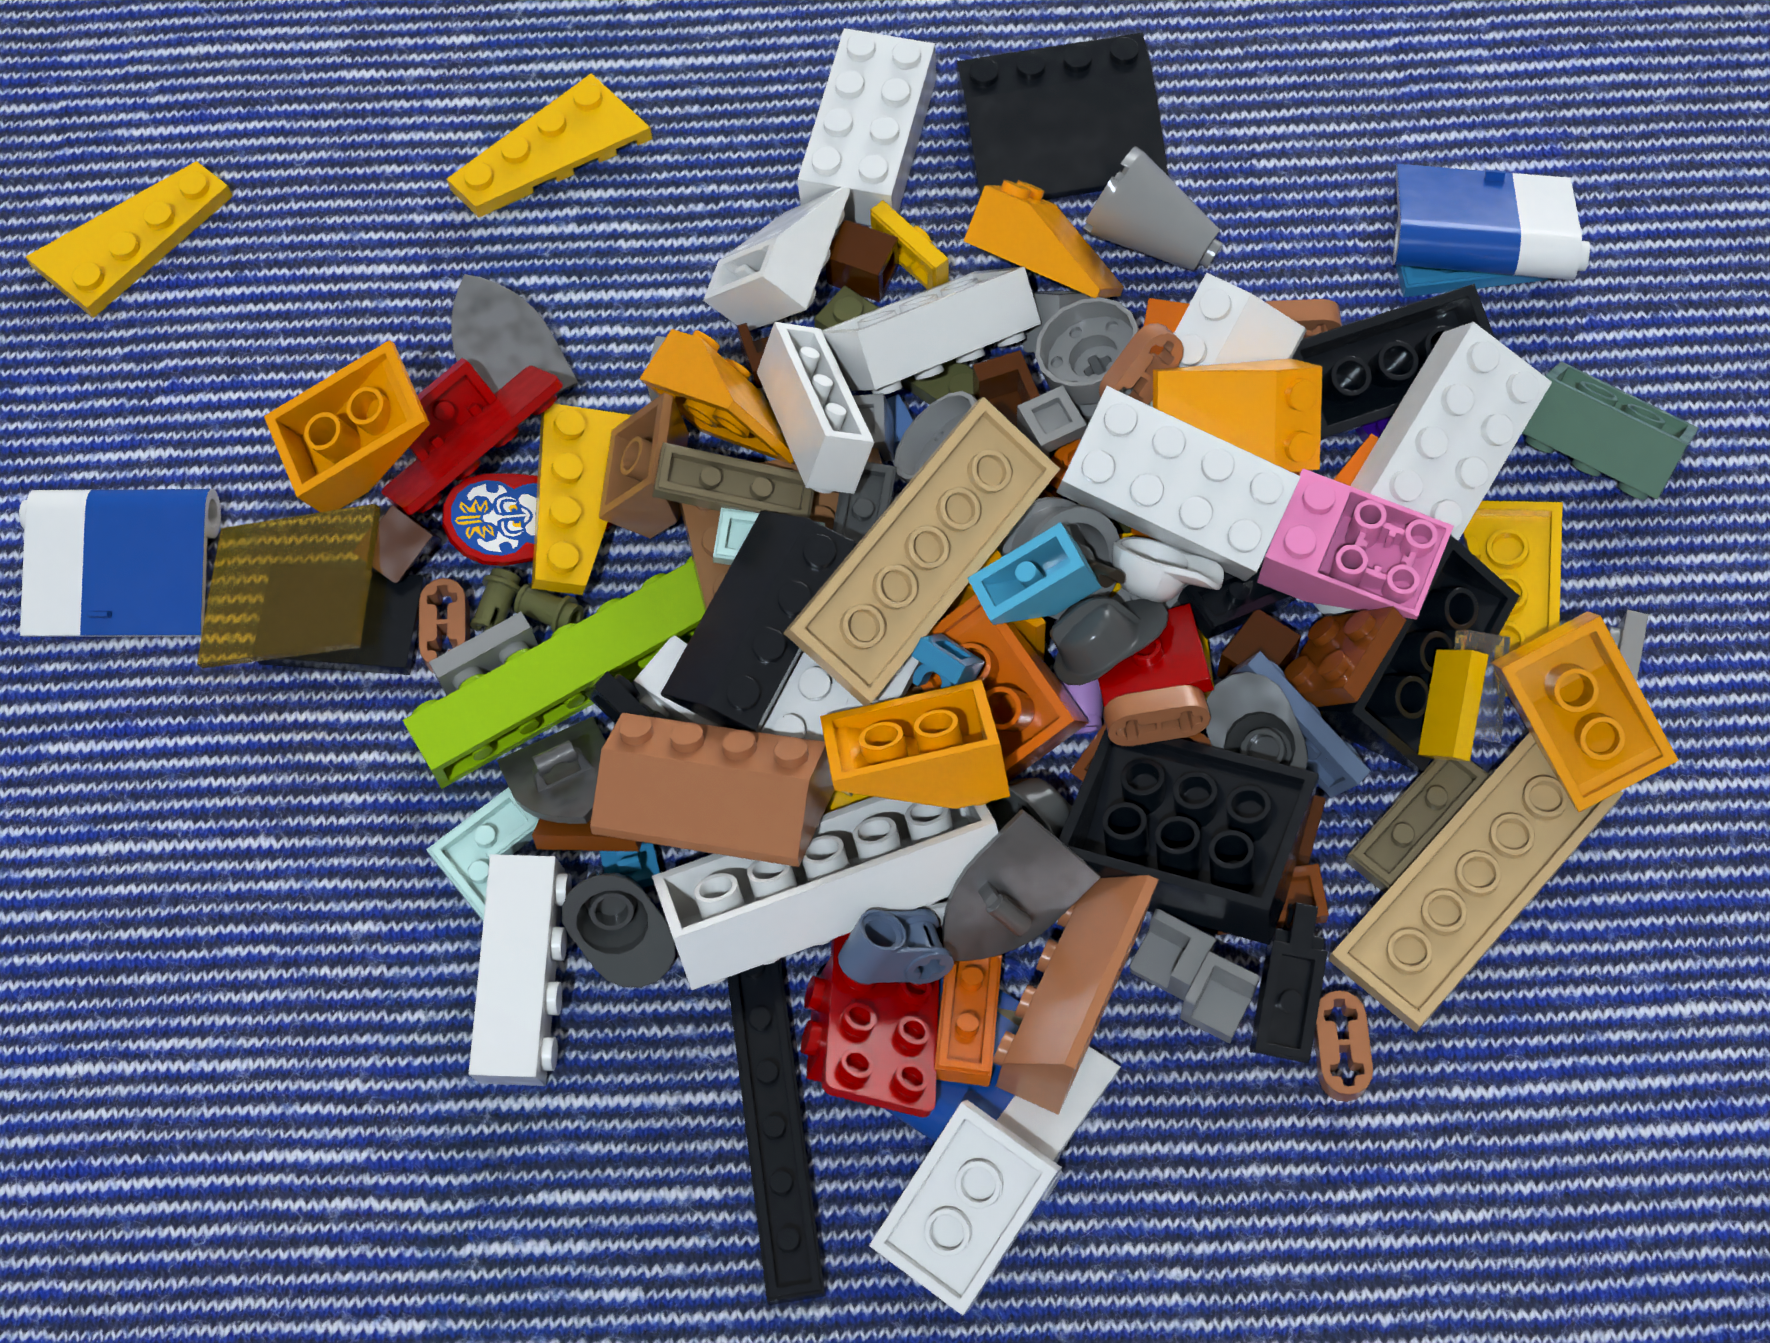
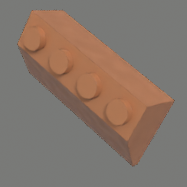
[590,713,834,867]
[993,875,1159,1115]

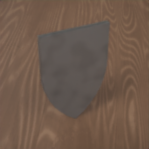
[451,274,578,395]
[497,716,606,824]
[942,809,1101,961]

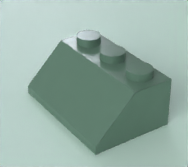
[1522,361,1699,500]

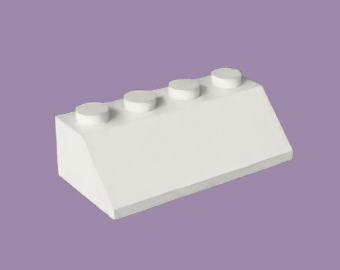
[822,267,1041,395]
[1149,273,1307,407]

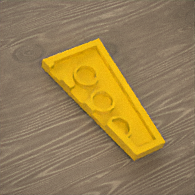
[447,73,653,218]
[25,161,233,318]
[531,404,632,595]
[1463,501,1563,697]

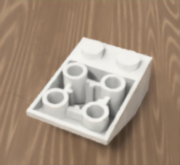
[703,186,850,331]

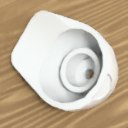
[1112,537,1224,602]

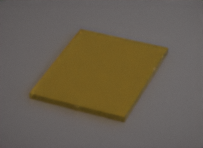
[197,504,381,668]

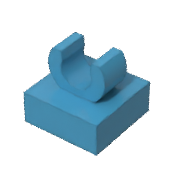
[911,633,985,689]
[599,842,661,888]

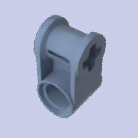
[838,909,954,984]

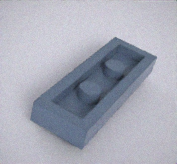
[1223,651,1370,798]

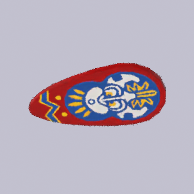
[442,473,614,566]

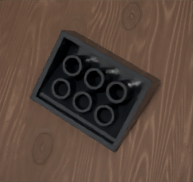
[957,32,1169,200]
[1059,729,1319,945]

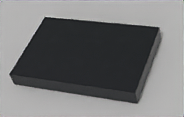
[254,565,428,675]

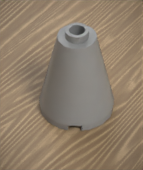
[1083,146,1223,271]

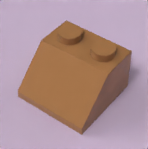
[599,392,689,539]

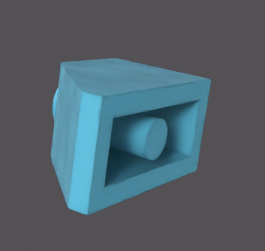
[967,522,1102,625]

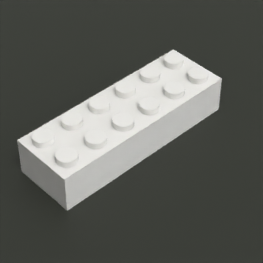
[652,797,998,990]

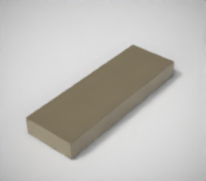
[652,442,814,519]
[1345,759,1490,893]

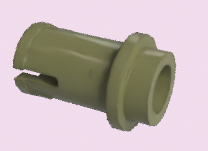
[470,568,521,632]
[514,583,584,633]

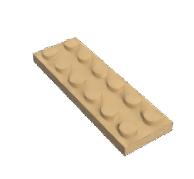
[784,397,1060,706]
[1329,732,1623,1033]

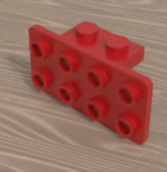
[381,358,563,515]
[801,933,939,1118]

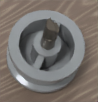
[998,497,1125,619]

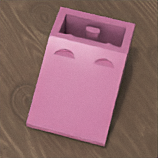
[1257,468,1454,620]

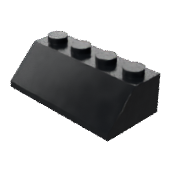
[1292,284,1495,440]
[661,510,856,732]
[1317,535,1520,772]

